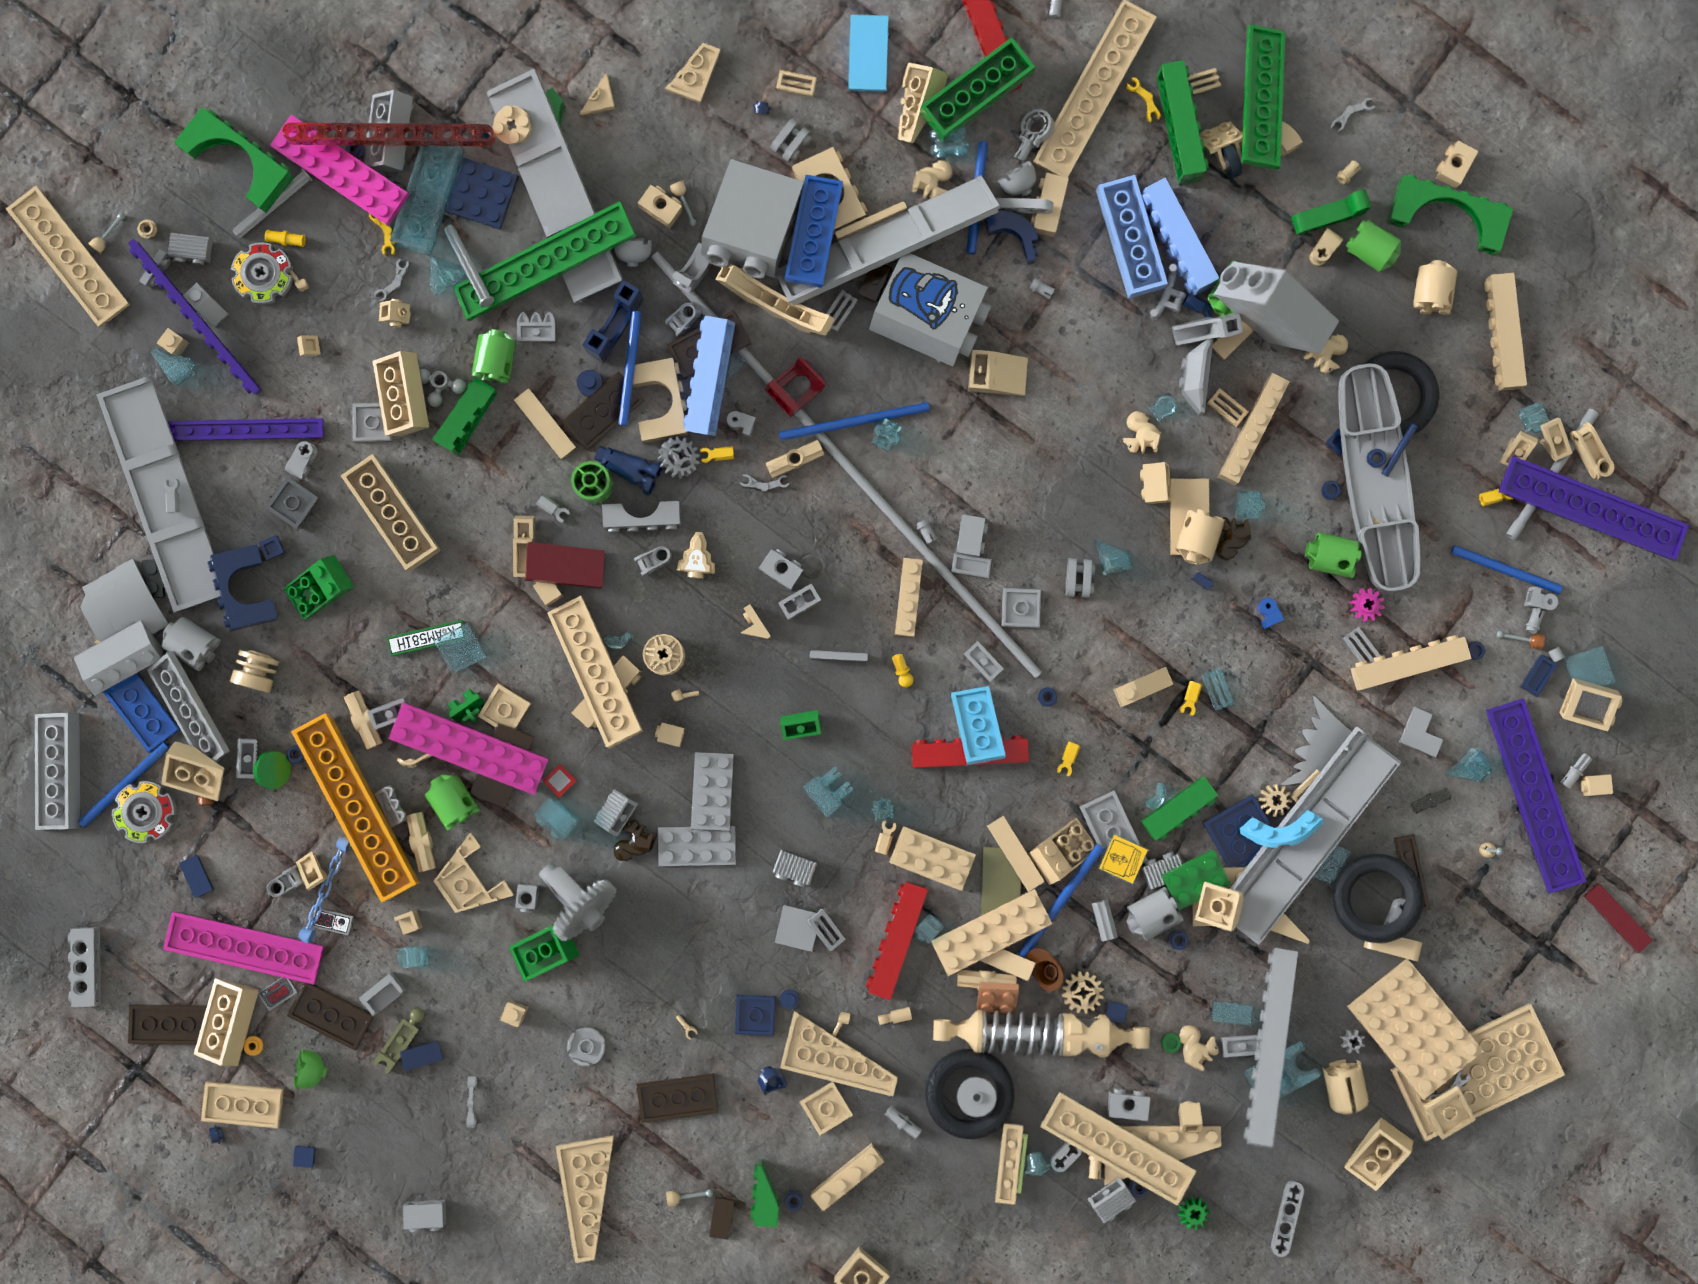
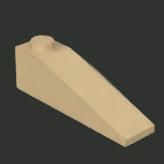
[898,62,949,143]

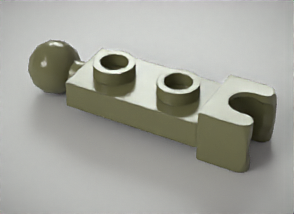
[373,1008,425,1074]

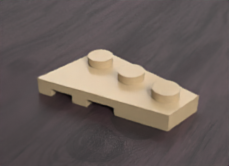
[665,43,721,104]

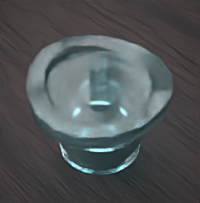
[1025,1152,1051,1177]

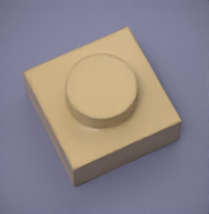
[297,335,320,356]

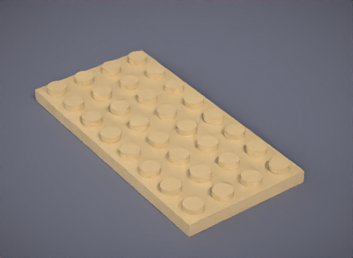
[1390,1004,1565,1141]

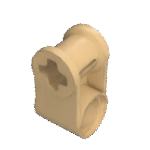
[1309,228,1343,266]

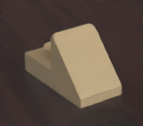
[1540,418,1572,461]
[1500,431,1538,466]
[741,604,771,639]
[296,852,328,891]

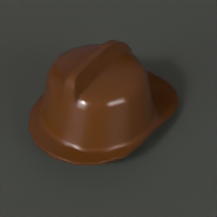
[1026,948,1064,991]

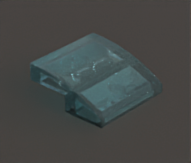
[1564,646,1616,693]

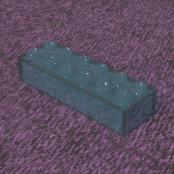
[390,132,465,257]

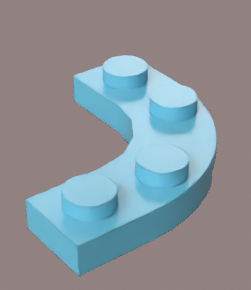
[1240,810,1324,848]

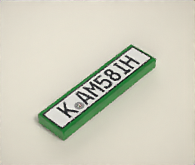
[387,620,467,656]

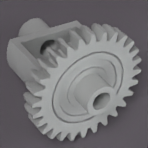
[539,862,617,941]

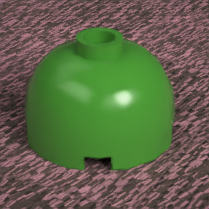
[294,1049,327,1089]

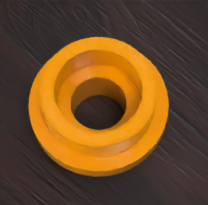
[243,1036,263,1056]

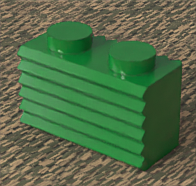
[780,710,822,741]

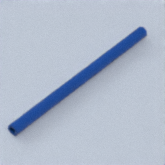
[779,402,930,441]
[1016,844,1105,958]

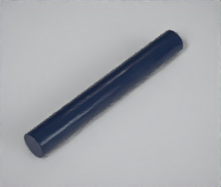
[1381,423,1418,477]

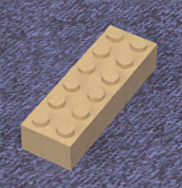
[341,454,442,572]

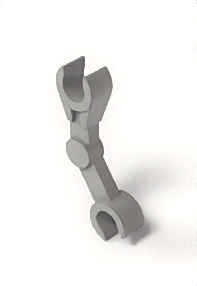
[1331,98,1375,133]
[374,259,410,303]
[740,474,790,492]
[1427,1069,1470,1099]
[467,1076,477,1128]

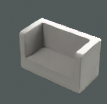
[359,972,407,1016]

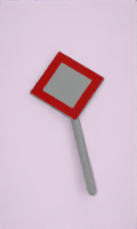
[539,764,576,798]

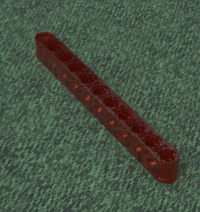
[282,122,496,147]

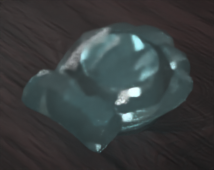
[1149,395,1177,422]

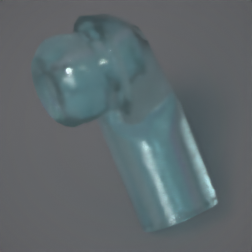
[604,631,634,649]
[1146,783,1166,810]

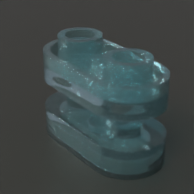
[929,127,969,159]

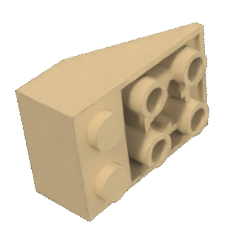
[968,350,1028,396]
[1027,818,1096,885]

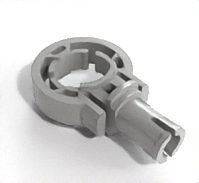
[1014,109,1054,163]

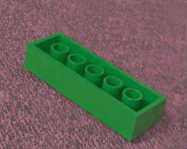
[920,37,1035,142]
[1156,60,1208,185]

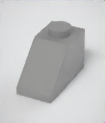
[183,283,229,327]

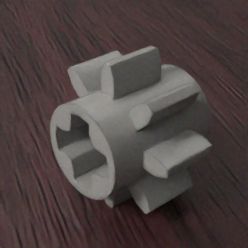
[1340,1029,1365,1053]

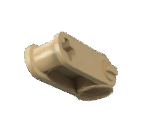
[1570,422,1614,480]

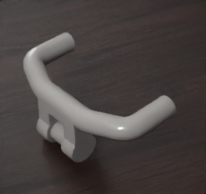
[1150,264,1186,321]

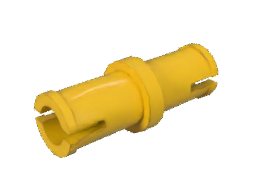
[265,230,306,247]

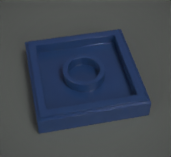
[735,995,776,1036]

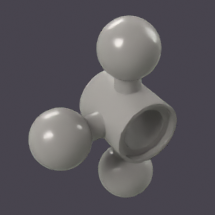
[419,369,467,407]

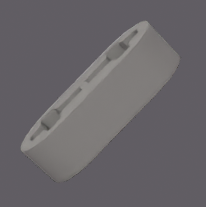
[1050,1142,1082,1172]

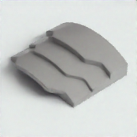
[80,559,169,642]

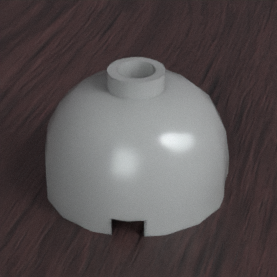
[998,161,1037,197]
[614,238,652,267]

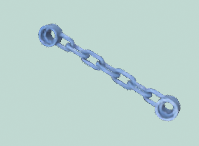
[298,836,352,944]

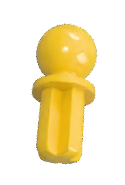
[892,654,914,688]

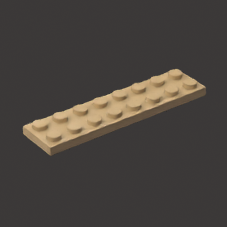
[6,186,131,328]
[547,596,643,749]
[1040,1092,1196,1206]

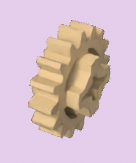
[1061,971,1104,1014]

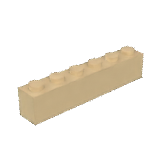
[1484,273,1527,391]
[1218,373,1290,486]
[1350,634,1472,691]

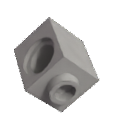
[515,883,540,912]

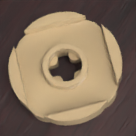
[493,106,532,145]

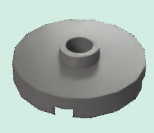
[957,1077,996,1117]

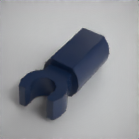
[1183,293,1214,318]

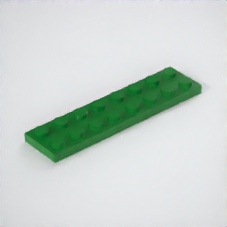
[1242,24,1285,170]

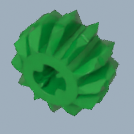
[1177,1196,1211,1230]

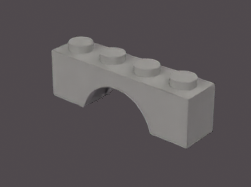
[602,501,681,532]

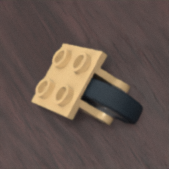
[1199,122,1243,179]

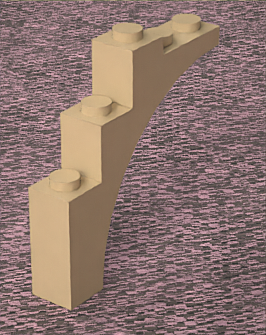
[715,264,835,336]

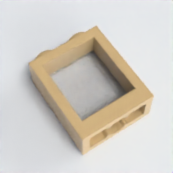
[1559,678,1623,731]

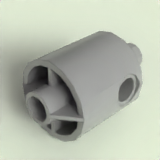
[162,617,221,671]
[1126,887,1184,941]

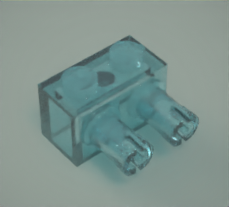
[803,766,855,817]

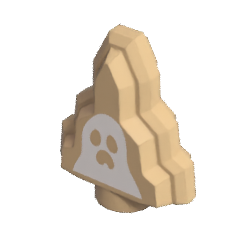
[677,532,715,579]

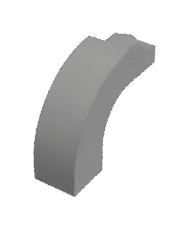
[672,242,712,293]

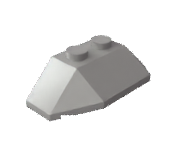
[1179,338,1214,415]

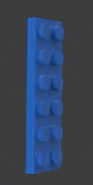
[785,175,843,288]

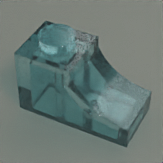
[150,347,196,386]

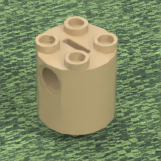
[1413,260,1458,315]
[1175,510,1225,565]

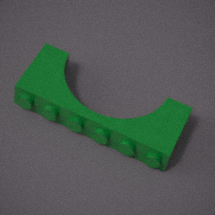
[174,107,294,213]
[1387,175,1513,256]

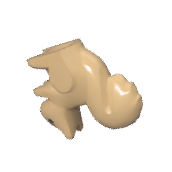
[912,161,952,199]
[1304,334,1348,374]
[1123,411,1161,454]
[1179,1025,1219,1071]

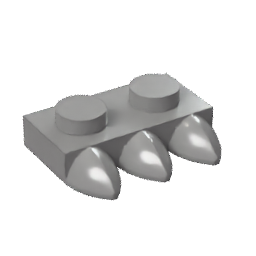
[517,312,556,343]
[374,785,407,828]

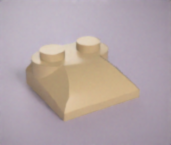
[1195,882,1244,931]

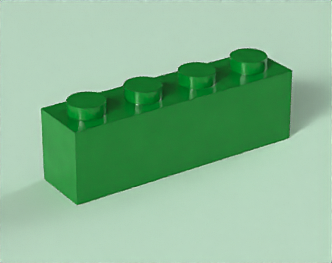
[1140,777,1218,841]

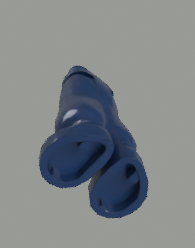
[594,446,663,496]

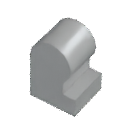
[727,411,757,438]
[1524,586,1558,611]

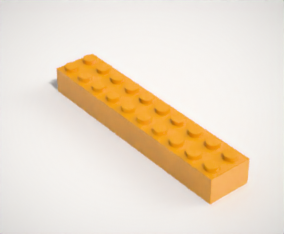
[291,713,420,903]

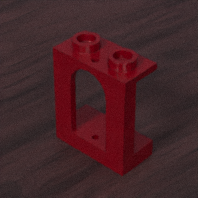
[765,356,827,418]

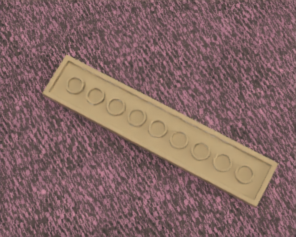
[1033,0,1156,178]

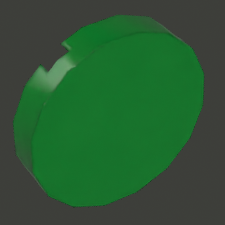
[253,751,291,789]

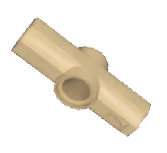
[765,440,824,478]
[344,690,383,750]
[406,812,436,872]
[957,969,1017,990]

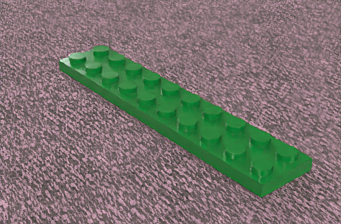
[453,201,637,321]

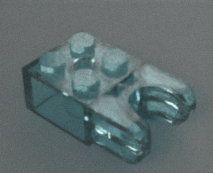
[1243,1041,1322,1099]

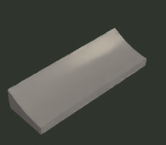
[147,651,230,763]
[35,713,80,830]

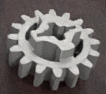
[658,436,700,479]

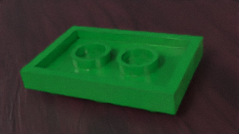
[1161,849,1231,910]

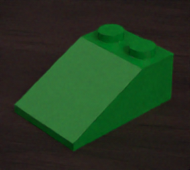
[509,925,580,982]

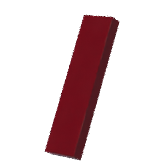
[1584,883,1653,953]

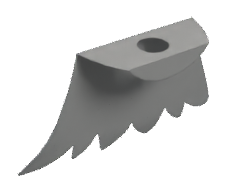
[1281,696,1352,785]

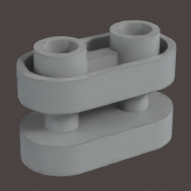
[770,118,812,162]
[1065,558,1095,598]

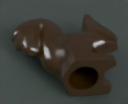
[1216,517,1251,560]
[613,820,657,861]

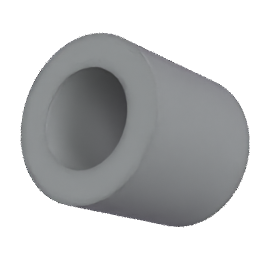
[1548,646,1565,662]

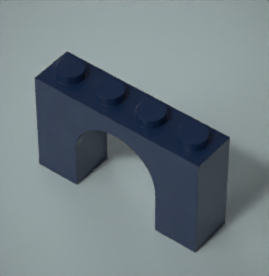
[582,280,644,364]
[207,544,278,632]

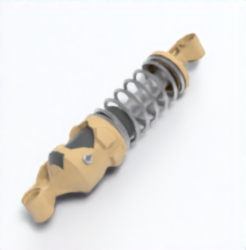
[933,1010,1150,1058]

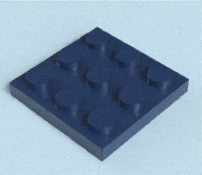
[446,158,519,230]
[1202,794,1272,867]

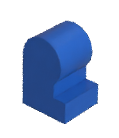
[1257,598,1284,629]

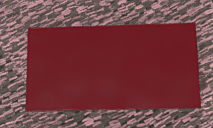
[525,542,605,589]

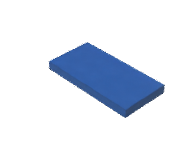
[103,672,181,753]

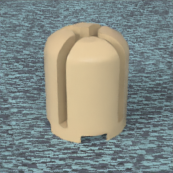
[1323,1059,1369,1115]

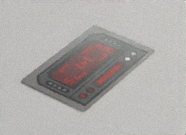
[258,977,297,1011]

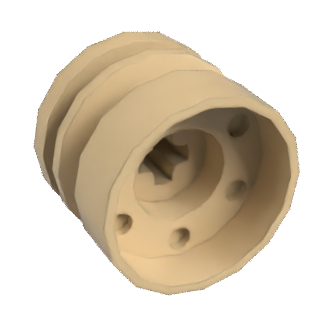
[643,634,686,676]
[230,650,279,693]

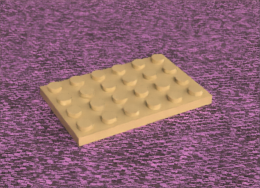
[1347,959,1484,1100]

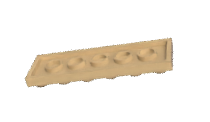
[931,889,1052,977]

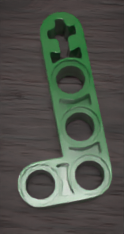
[1291,189,1372,235]

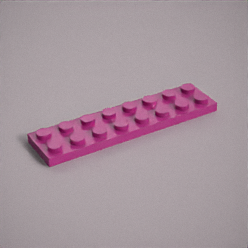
[270,115,410,226]
[389,702,549,795]
[163,911,324,984]

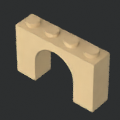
[792,147,867,234]
[633,358,688,444]

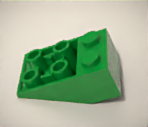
[284,555,354,621]
[750,1159,780,1228]

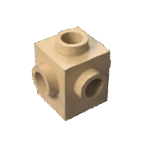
[379,299,411,328]

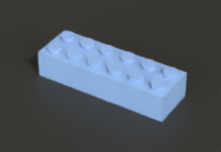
[1096,175,1168,299]
[1141,178,1219,296]
[683,316,735,436]

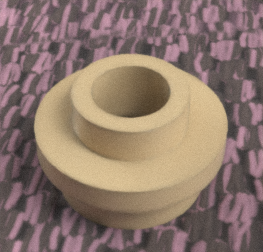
[138,220,157,239]

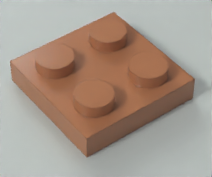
[977,982,1019,1014]

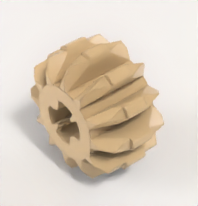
[1258,784,1292,817]

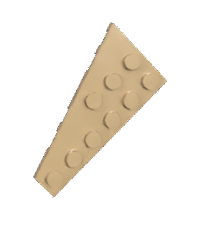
[780,1011,898,1097]
[1104,1125,1221,1185]
[556,1135,614,1263]

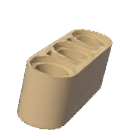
[1364,937,1422,961]

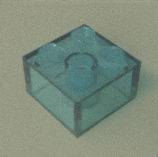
[534,797,583,840]

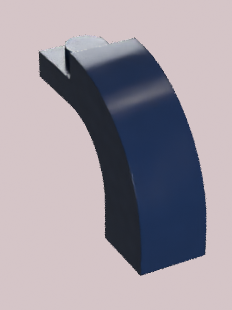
[984,210,1039,265]

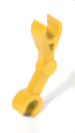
[1126,78,1160,123]
[369,213,396,256]

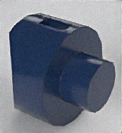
[577,370,603,397]
[758,1066,787,1096]

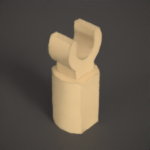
[875,820,896,855]
[878,1007,912,1025]

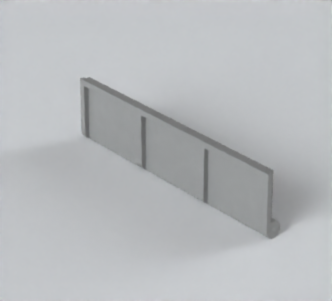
[487,69,623,304]
[775,175,1000,306]
[96,376,220,613]
[1229,727,1401,945]

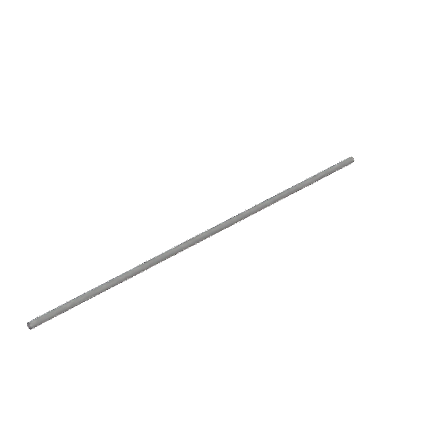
[651,252,1042,678]

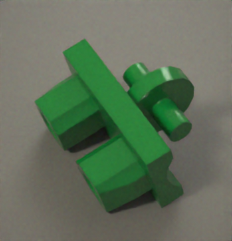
[448,689,485,723]

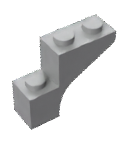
[1172,313,1244,345]

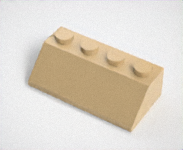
[194,979,259,1066]

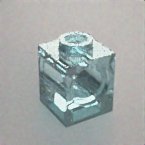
[1518,401,1549,433]
[914,913,944,944]
[397,945,428,968]

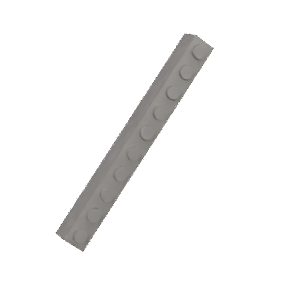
[1244,948,1298,1149]

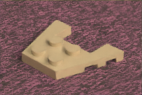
[434,833,514,913]

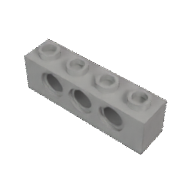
[68,927,101,1007]

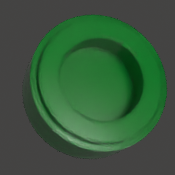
[1161,1033,1181,1053]

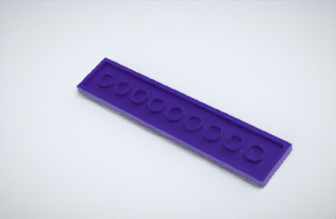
[1498,456,1689,561]
[1486,698,1587,893]

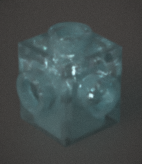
[871,418,902,452]
[1235,490,1265,519]

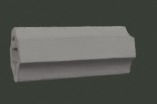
[1092,899,1118,941]

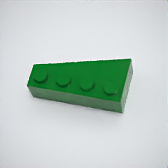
[432,378,498,457]

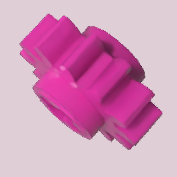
[1349,588,1385,622]

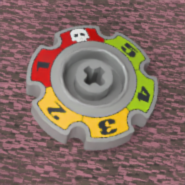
[231,243,293,305]
[112,781,177,843]

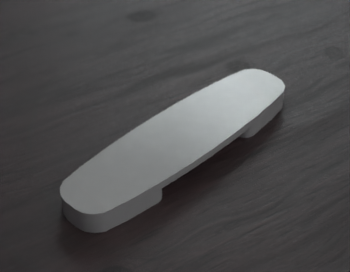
[1338,364,1420,591]

